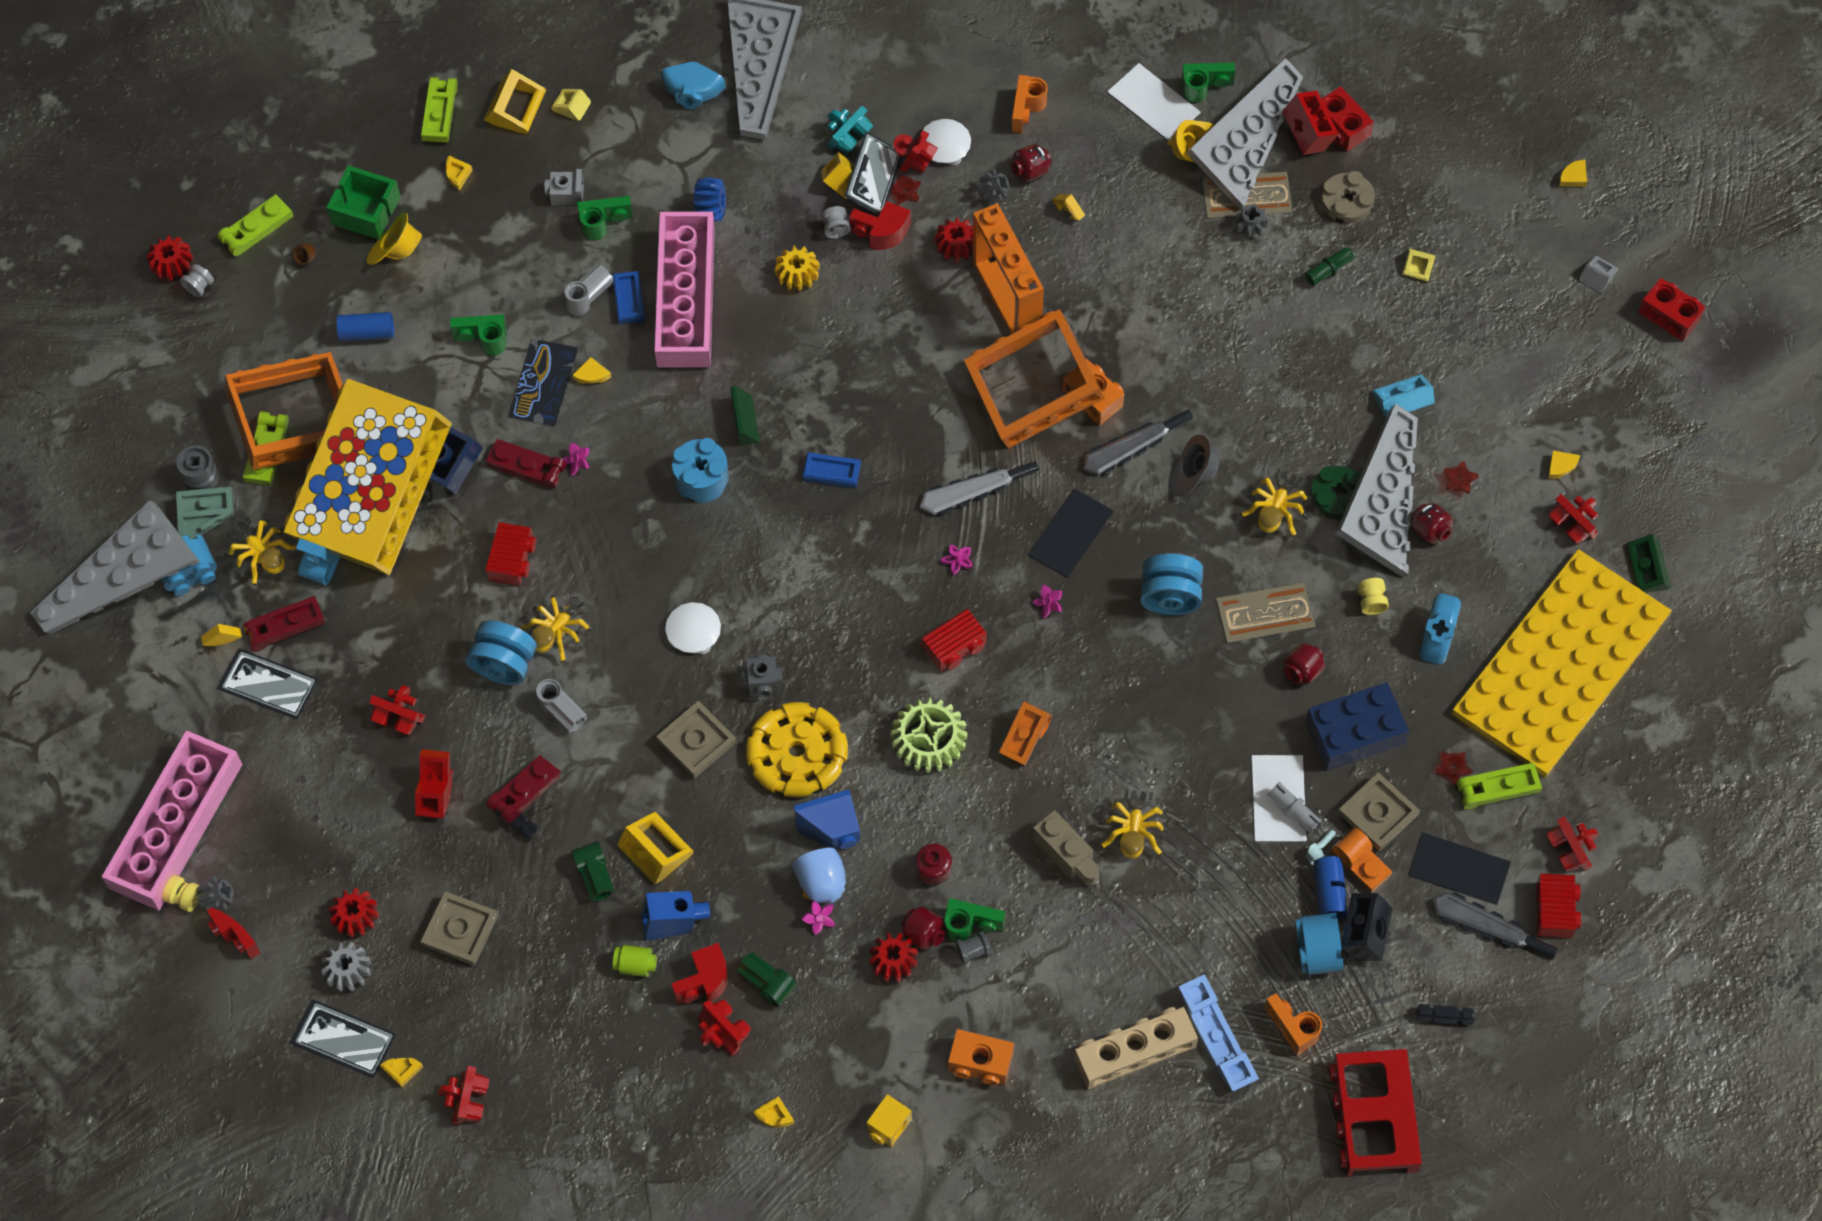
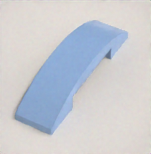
[1178,974,1259,1092]

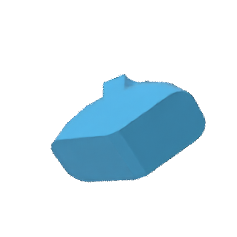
[661,62,725,109]
[1419,593,1461,665]

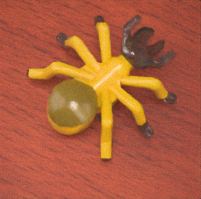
[1241,468,1312,537]
[224,516,297,586]
[520,591,595,663]
[1099,789,1170,859]

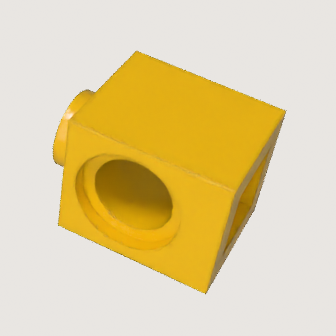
[867,1094,912,1147]

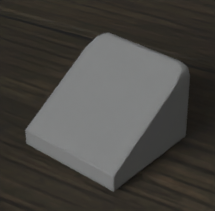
[1579,256,1618,293]

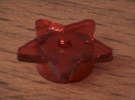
[890,175,921,205]
[1443,461,1479,494]
[1436,751,1473,785]

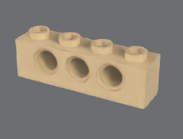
[1074,1007,1198,1090]

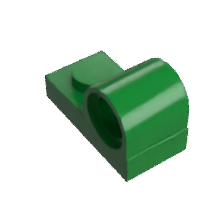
[1181,62,1235,104]
[577,196,633,241]
[450,314,507,356]
[945,898,1006,942]

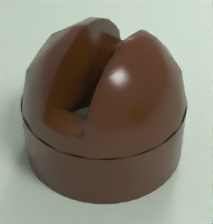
[292,243,316,266]

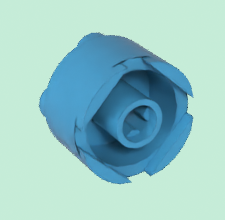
[672,438,729,503]
[161,534,217,596]
[1295,913,1344,975]

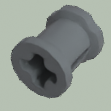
[956,931,992,965]

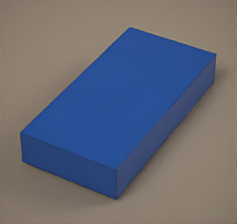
[613,271,645,324]
[802,452,861,488]

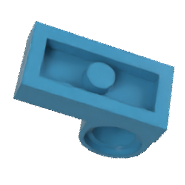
[296,538,340,585]

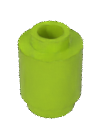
[613,945,657,977]

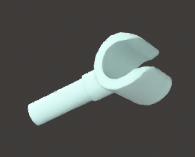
[1306,830,1336,866]

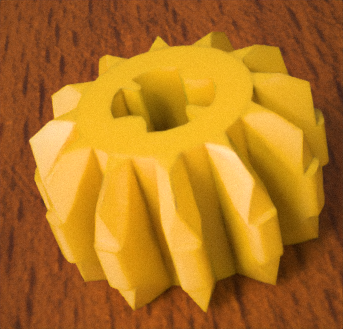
[774,245,820,292]

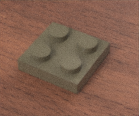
[656,701,737,778]
[1338,772,1420,852]
[421,891,499,966]

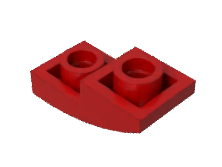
[207,908,261,959]

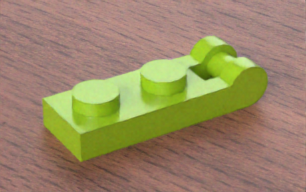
[421,77,458,142]
[217,194,294,256]
[243,411,289,486]
[1456,763,1542,810]

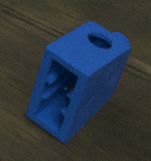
[641,891,710,941]

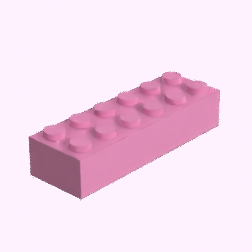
[655,212,715,367]
[102,730,242,911]

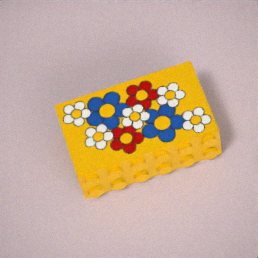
[284,378,452,576]

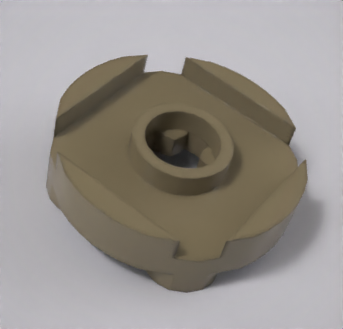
[1321,171,1375,223]

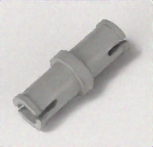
[1267,782,1322,833]

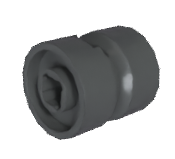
[176,445,219,491]

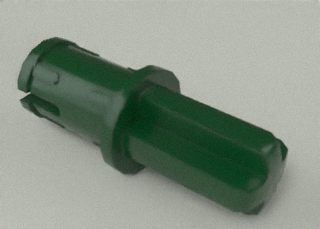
[1304,248,1355,287]

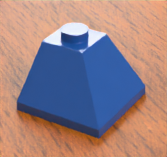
[794,789,861,849]

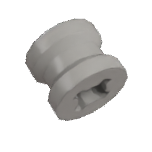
[820,206,851,239]
[180,264,214,298]

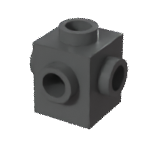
[742,655,783,698]

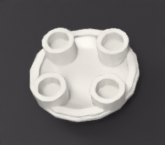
[923,119,971,166]
[665,602,721,654]

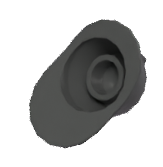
[1169,434,1220,496]

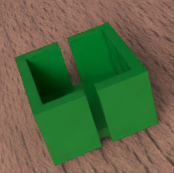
[326,165,401,240]

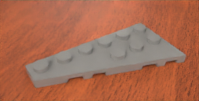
[728,0,802,140]
[1186,58,1303,210]
[1335,404,1418,578]
[30,500,200,634]

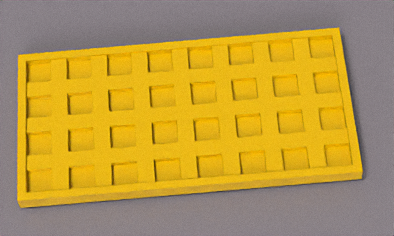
[1452,549,1672,778]

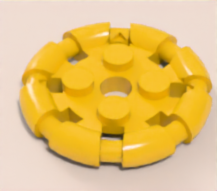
[746,702,848,798]

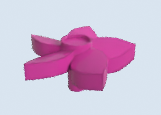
[563,443,589,476]
[940,545,973,576]
[1033,585,1062,619]
[801,900,835,935]

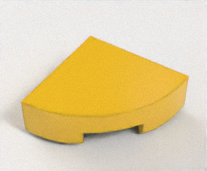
[446,156,473,190]
[1559,160,1587,187]
[1052,194,1085,221]
[573,357,611,384]
[1548,450,1580,479]
[201,624,242,646]
[380,1058,423,1087]
[753,1096,794,1128]

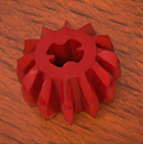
[934,216,973,263]
[146,235,193,282]
[329,887,379,938]
[869,932,918,983]

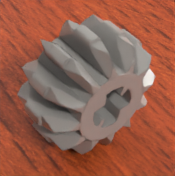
[321,942,371,992]

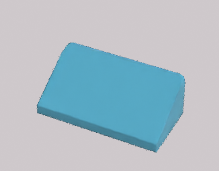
[1372,374,1435,419]

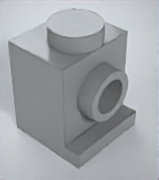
[545,169,584,206]

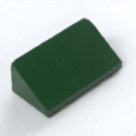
[730,385,760,446]
[1627,534,1671,593]

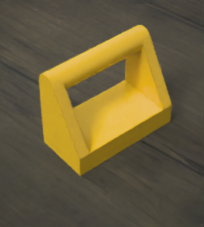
[484,69,546,134]
[617,812,694,885]

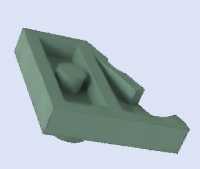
[176,487,234,540]

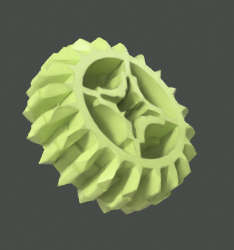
[891,697,967,773]

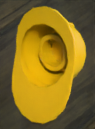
[1167,120,1215,162]
[367,212,422,265]

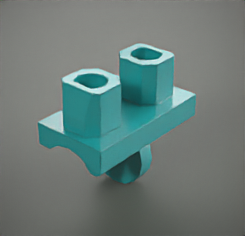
[826,106,873,155]

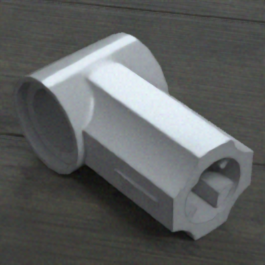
[564,265,613,316]
[536,679,587,734]

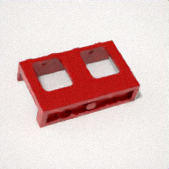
[1329,1049,1422,1177]

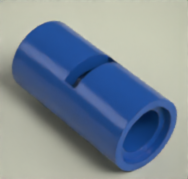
[337,312,394,342]
[1313,856,1348,920]

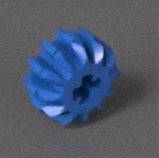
[693,177,727,222]

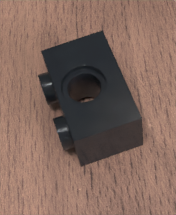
[1341,893,1393,961]

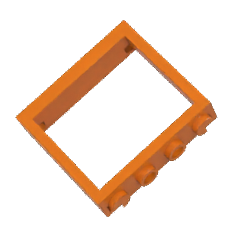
[972,203,1044,335]
[964,309,1105,449]
[225,352,343,470]

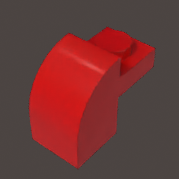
[849,201,911,250]
[415,749,453,818]
[671,943,728,1003]

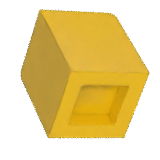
[821,152,854,199]

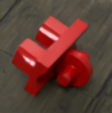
[892,130,938,174]
[1548,494,1599,545]
[369,685,426,735]
[1546,816,1599,872]
[697,999,751,1056]
[438,1066,489,1125]

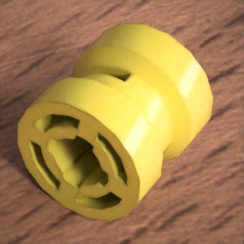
[1357,578,1389,615]
[162,875,200,912]

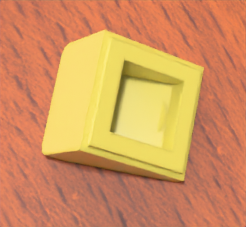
[551,89,591,121]
[1402,249,1436,281]

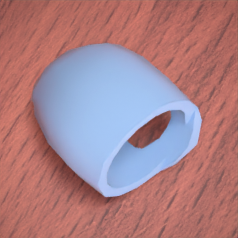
[791,847,846,903]

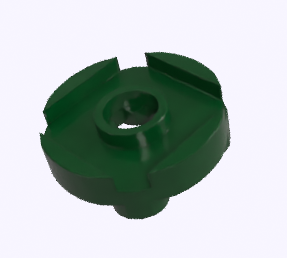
[1311,466,1361,520]

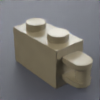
[1033,810,1099,885]

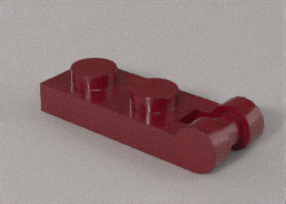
[486,439,567,488]
[243,596,326,652]
[486,755,561,823]

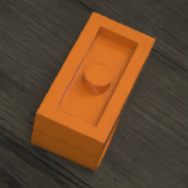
[1012,75,1048,134]
[999,701,1052,765]
[1330,828,1392,893]
[1264,993,1322,1056]

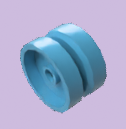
[1140,553,1203,615]
[465,620,537,685]

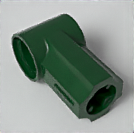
[571,841,615,902]
[736,952,798,1008]

